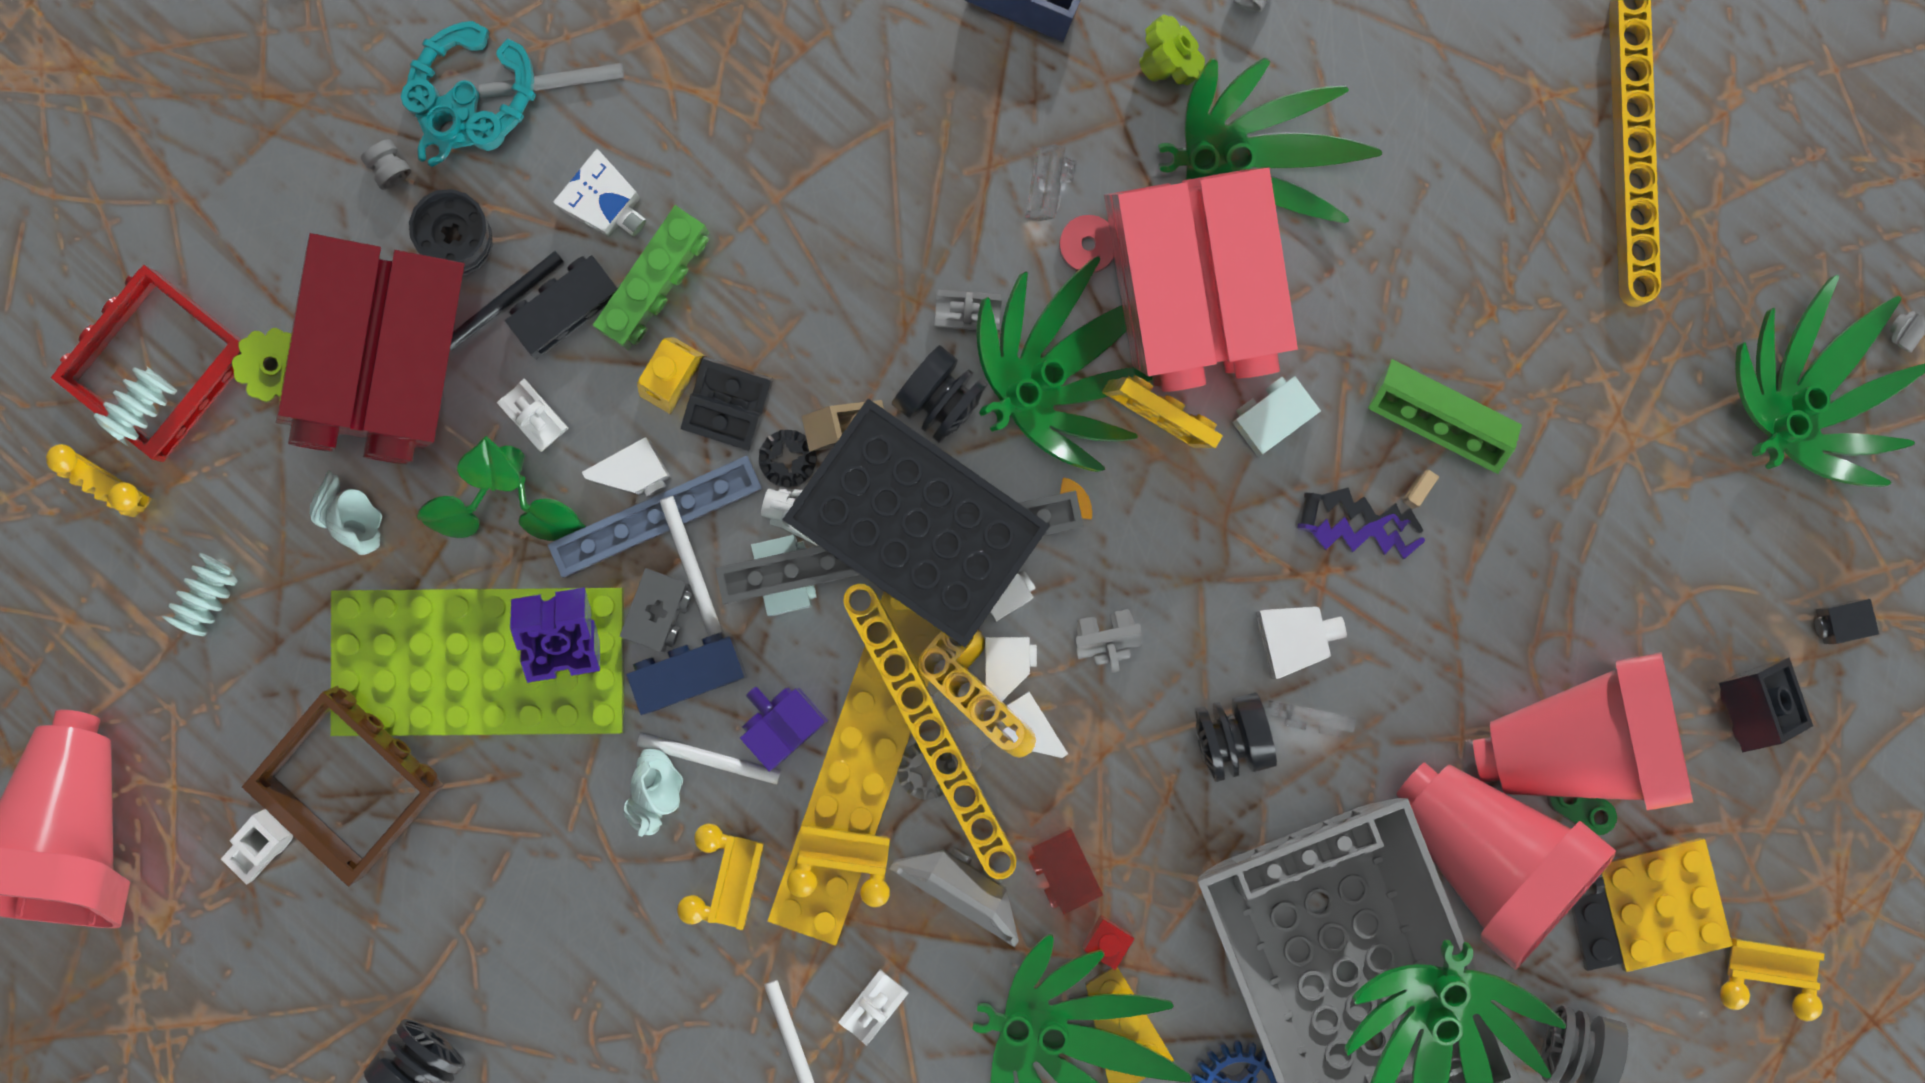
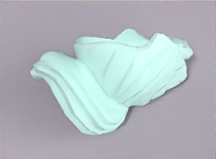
[309,470,382,555]
[623,749,683,837]

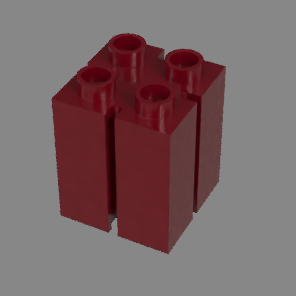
[275,233,465,465]

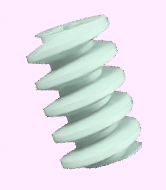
[93,366,177,447]
[162,553,238,636]

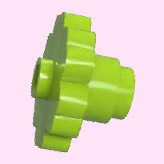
[1139,14,1205,86]
[232,328,291,403]

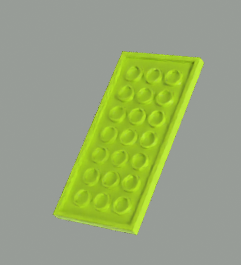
[330,588,624,736]

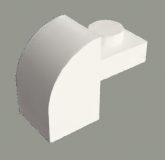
[221,809,293,885]

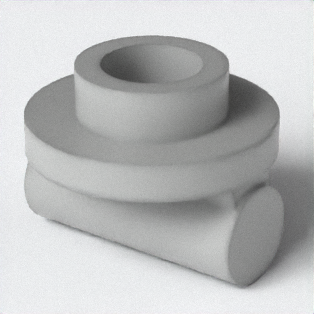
[1890,311,1925,353]

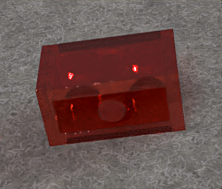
[1028,826,1103,914]

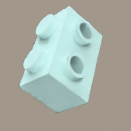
[1232,376,1321,457]

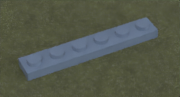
[547,455,763,578]

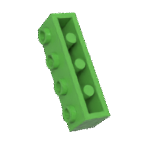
[593,205,709,351]
[1368,359,1522,474]

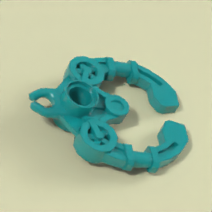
[401,21,536,167]

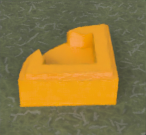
[1060,477,1092,520]

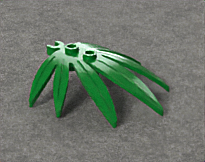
[1158,58,1382,223]
[976,256,1152,472]
[1735,275,1925,487]
[972,934,1191,1083]
[1344,940,1566,1083]

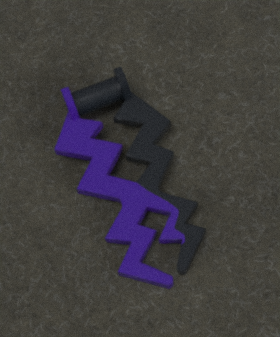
[1297,487,1425,559]

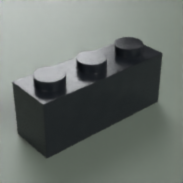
[504,255,618,360]

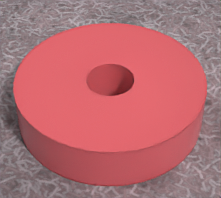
[1059,215,1114,274]

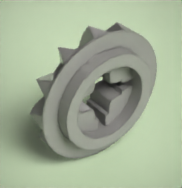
[897,743,955,800]

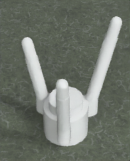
[761,486,819,546]

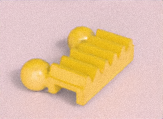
[46,444,152,517]
[677,824,765,930]
[787,825,890,907]
[1719,938,1825,1021]

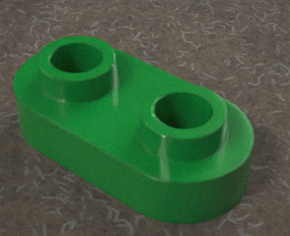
[1547,796,1617,835]

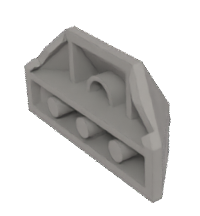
[890,847,1019,947]

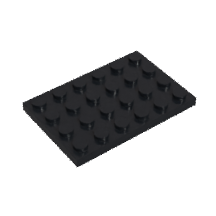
[782,398,1051,647]

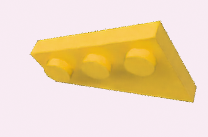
[1085,967,1174,1083]

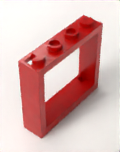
[50,265,241,462]

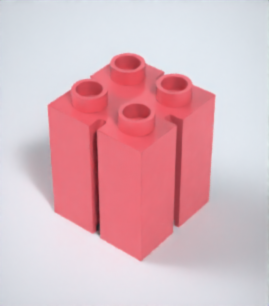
[1104,168,1298,392]

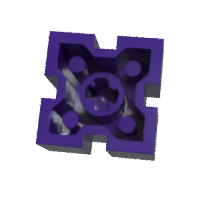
[510,587,600,683]
[740,687,829,772]

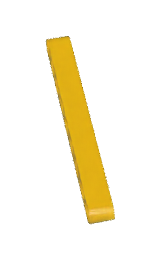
[1609,0,1661,307]
[843,583,1017,879]

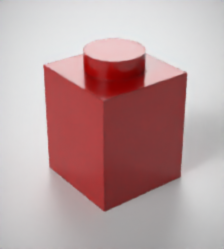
[1082,915,1135,970]

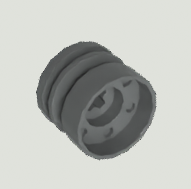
[1541,1005,1628,1083]

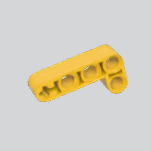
[918,630,1036,757]

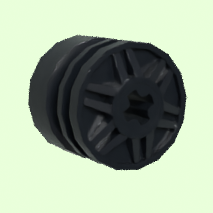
[409,189,493,276]
[892,345,988,443]
[1195,692,1277,782]
[364,1019,466,1083]

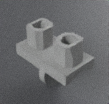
[934,289,1002,332]
[1075,609,1142,673]

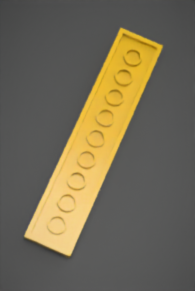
[767,591,941,946]

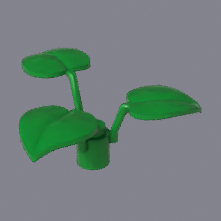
[417,436,586,541]

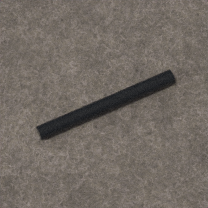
[450,251,564,352]

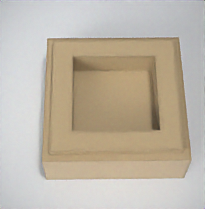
[1402,470,1439,509]

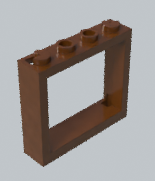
[242,686,444,887]

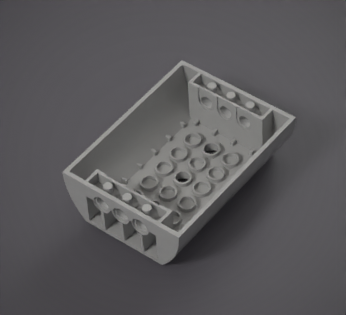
[1197,798,1521,1083]

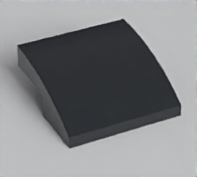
[680,356,774,451]

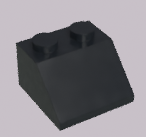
[1719,657,1813,753]

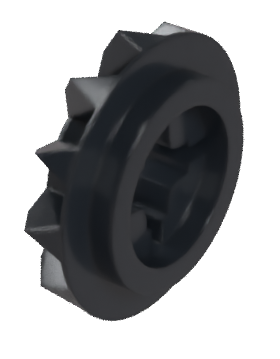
[759,430,817,487]

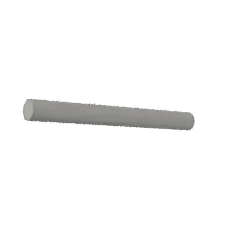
[479,63,624,99]

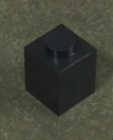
[1814,599,1879,644]

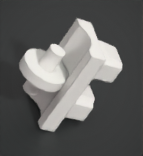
[497,379,569,452]
[838,969,909,1046]

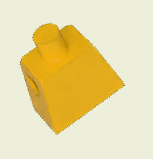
[637,337,705,415]

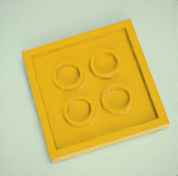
[1102,375,1223,448]
[1602,838,1733,972]

